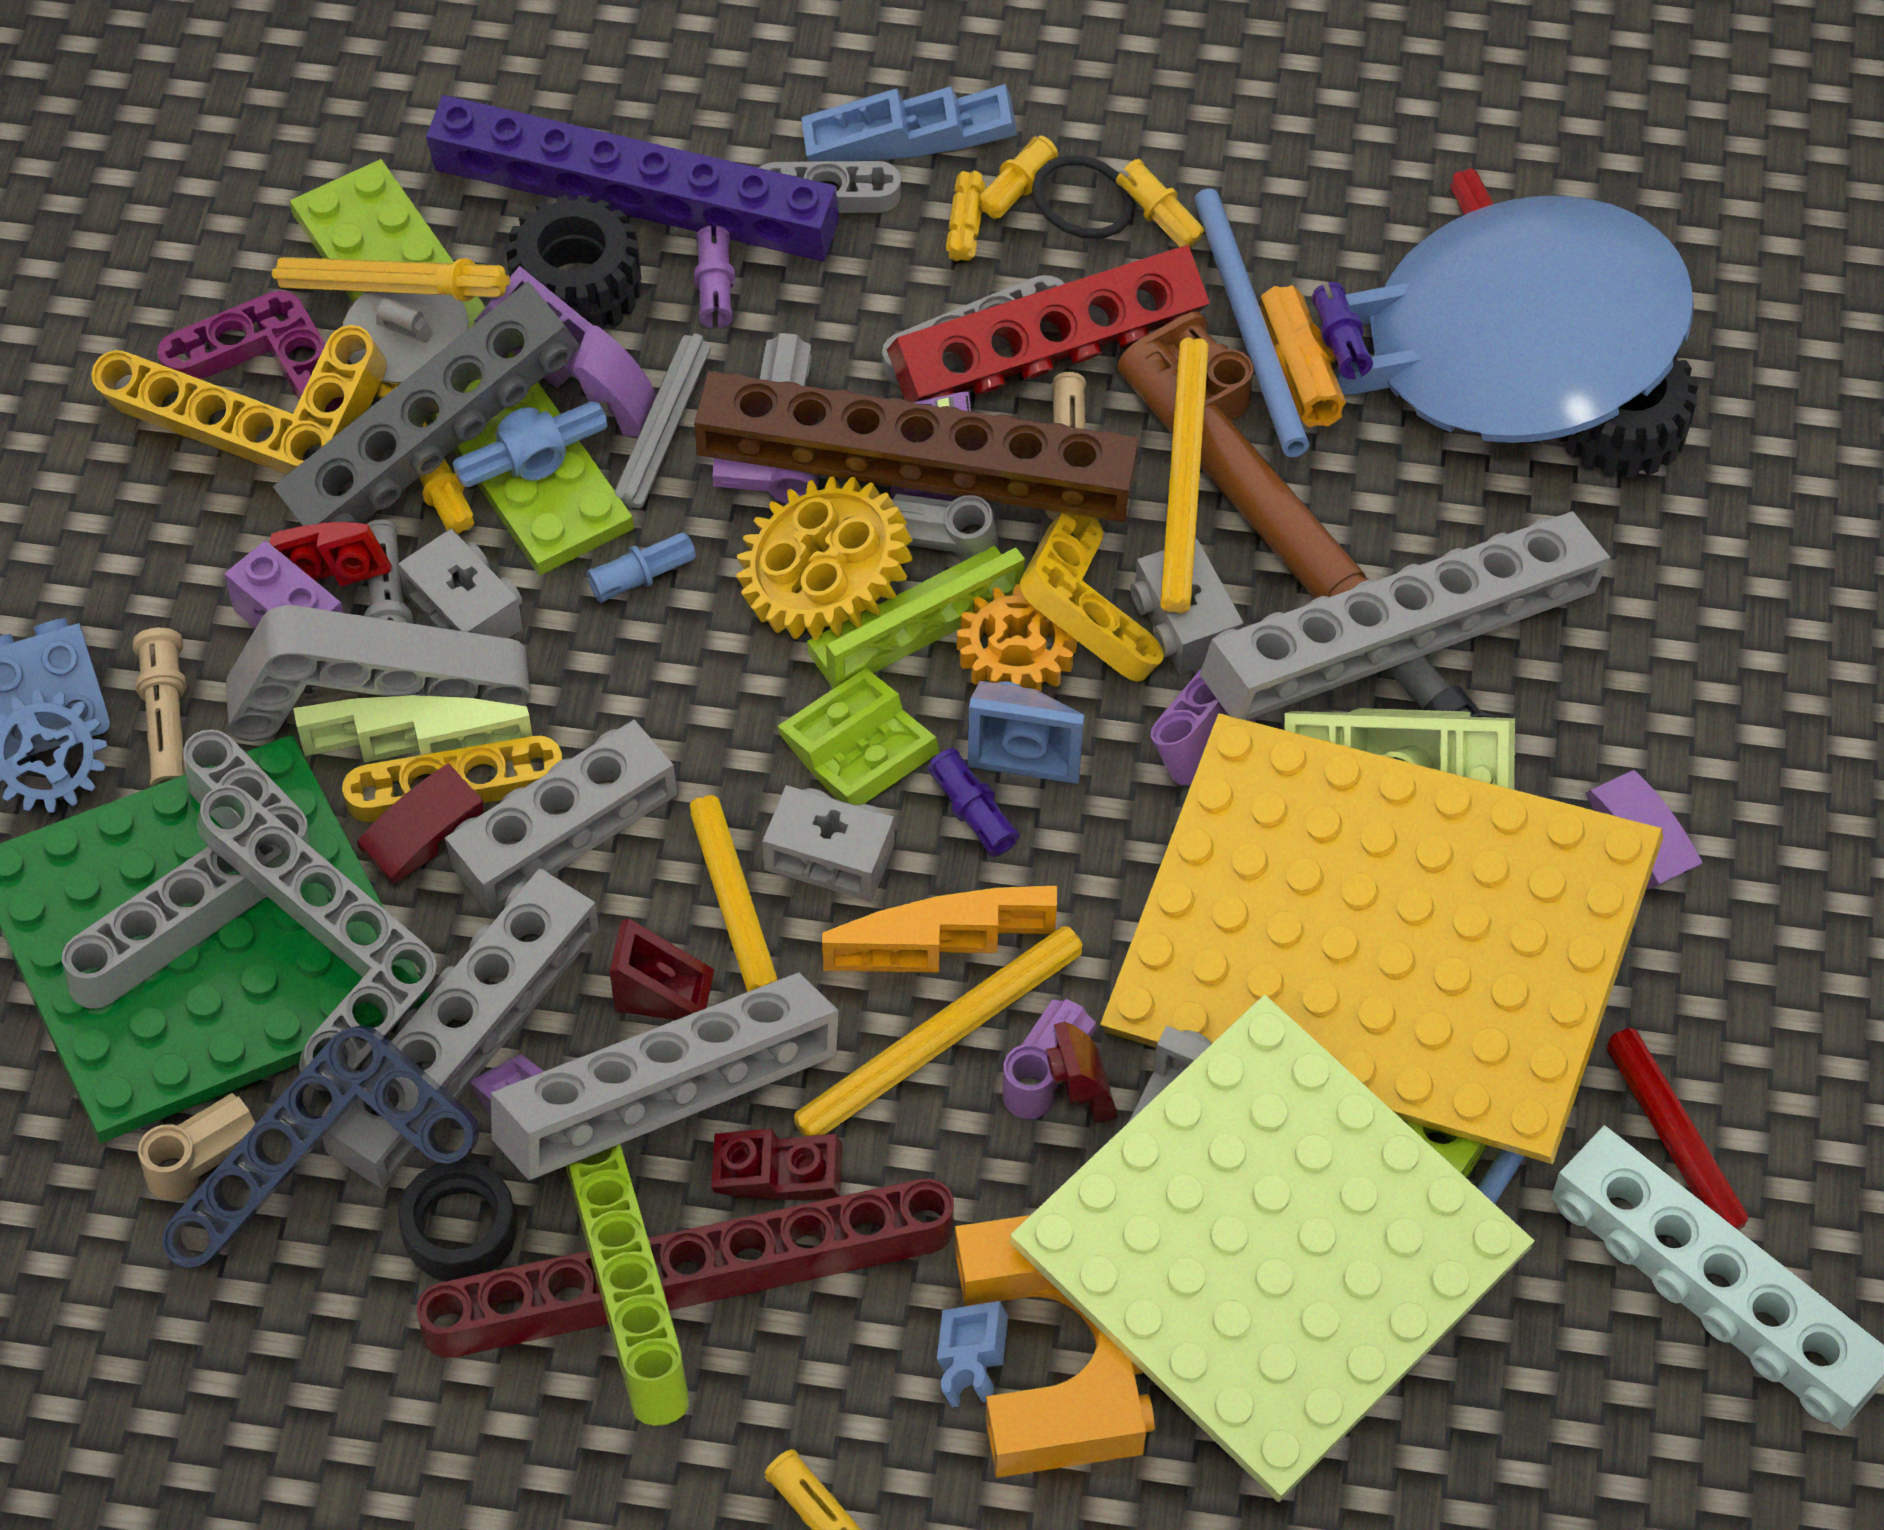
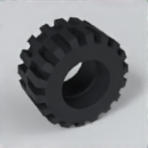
[506,195,642,330]
[1558,351,1698,478]

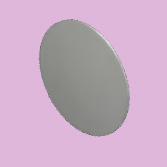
[343,292,468,384]

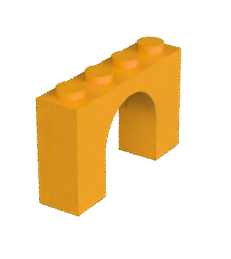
[955,1215,1155,1478]

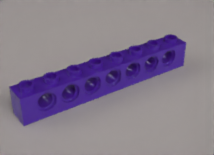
[426,95,839,262]

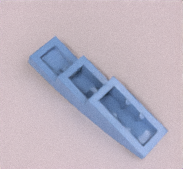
[801,84,1018,162]

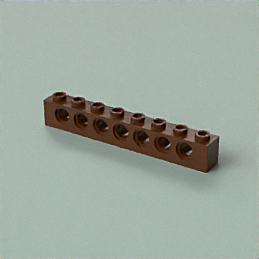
[694,371,1139,523]

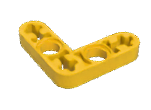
[1020,513,1164,682]

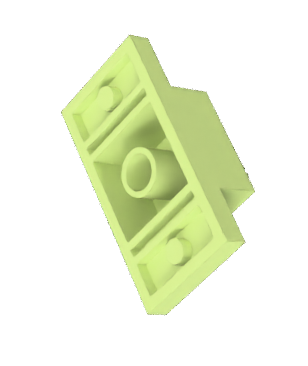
[1285,708,1515,790]

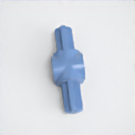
[453,402,607,487]

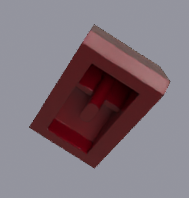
[609,918,715,1020]

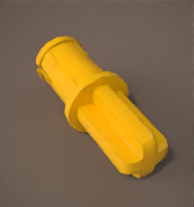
[978,135,1058,219]
[1116,159,1204,248]

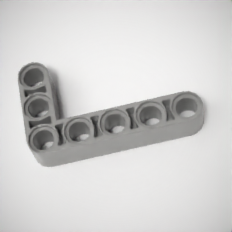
[226,605,531,741]
[62,729,309,1009]
[197,785,436,1091]

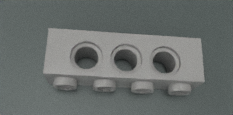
[445,719,678,914]

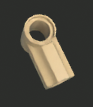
[138,1093,256,1201]

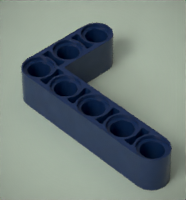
[162,1025,479,1268]

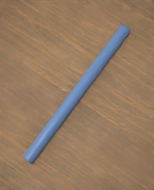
[1194,189,1309,457]

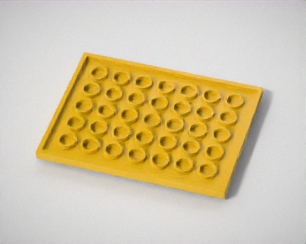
[1100,713,1664,1164]

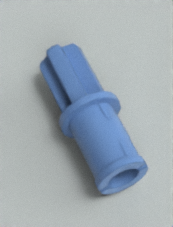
[586,533,696,603]

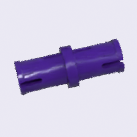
[1312,282,1373,379]
[927,748,1020,857]

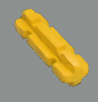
[945,170,986,262]

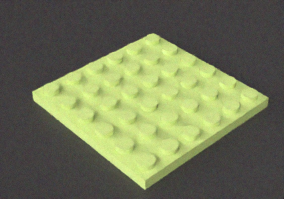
[1009,994,1534,1502]

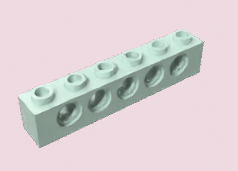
[1551,1125,1884,1432]

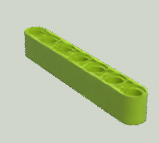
[566,1144,689,1426]

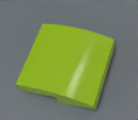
[777,668,940,806]

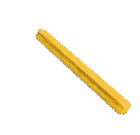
[1160,337,1209,614]
[794,926,1083,1137]

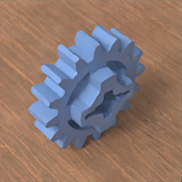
[0,689,108,813]

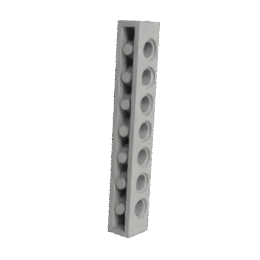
[1200,511,1611,720]

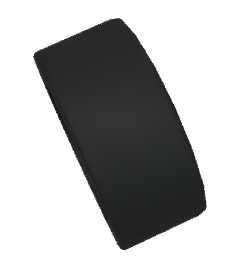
[398,1159,517,1281]

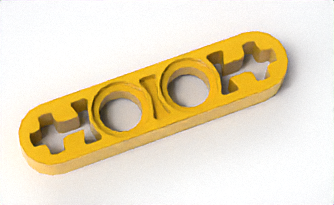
[342,736,563,822]

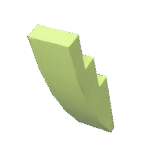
[293,695,532,763]

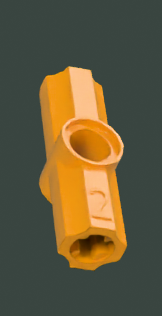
[1260,285,1346,428]

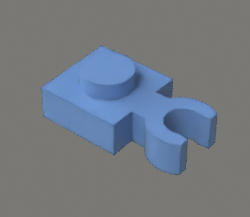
[937,1301,1008,1408]

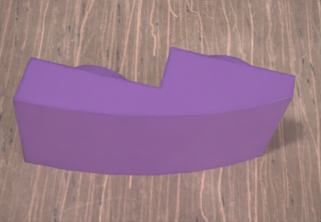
[572,325,657,437]
[1585,770,1703,890]

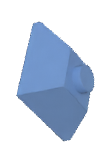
[968,681,1084,784]

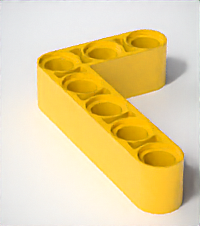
[91,325,387,474]

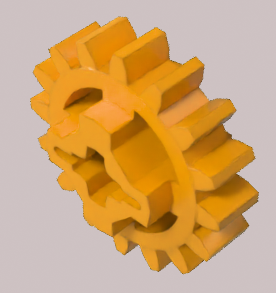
[957,584,1077,692]

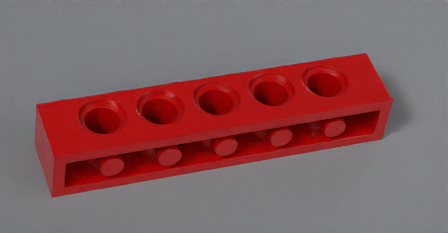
[886,245,1210,403]

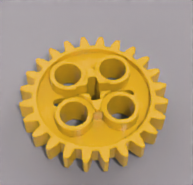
[736,476,912,640]

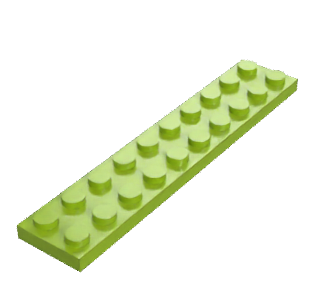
[289,159,634,576]

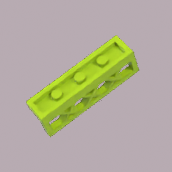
[807,545,1025,689]

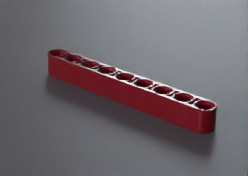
[416,1179,954,1358]

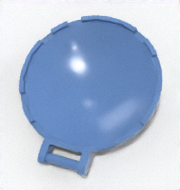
[1332,196,1694,443]

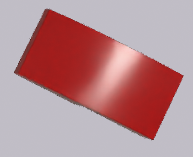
[270,522,392,587]

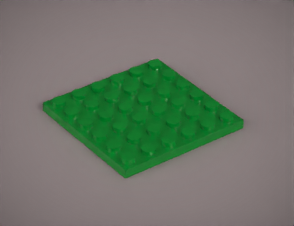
[0,735,430,1144]

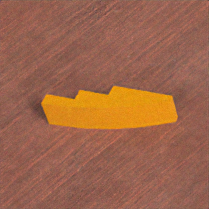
[822,886,1057,973]

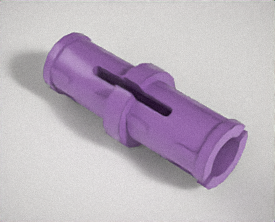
[694,226,735,328]

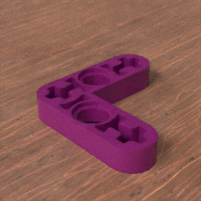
[157,291,344,413]

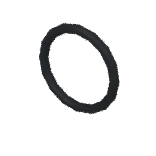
[1032,155,1136,239]

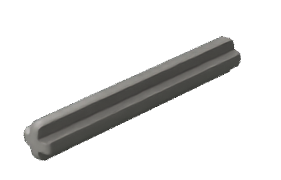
[615,333,711,510]

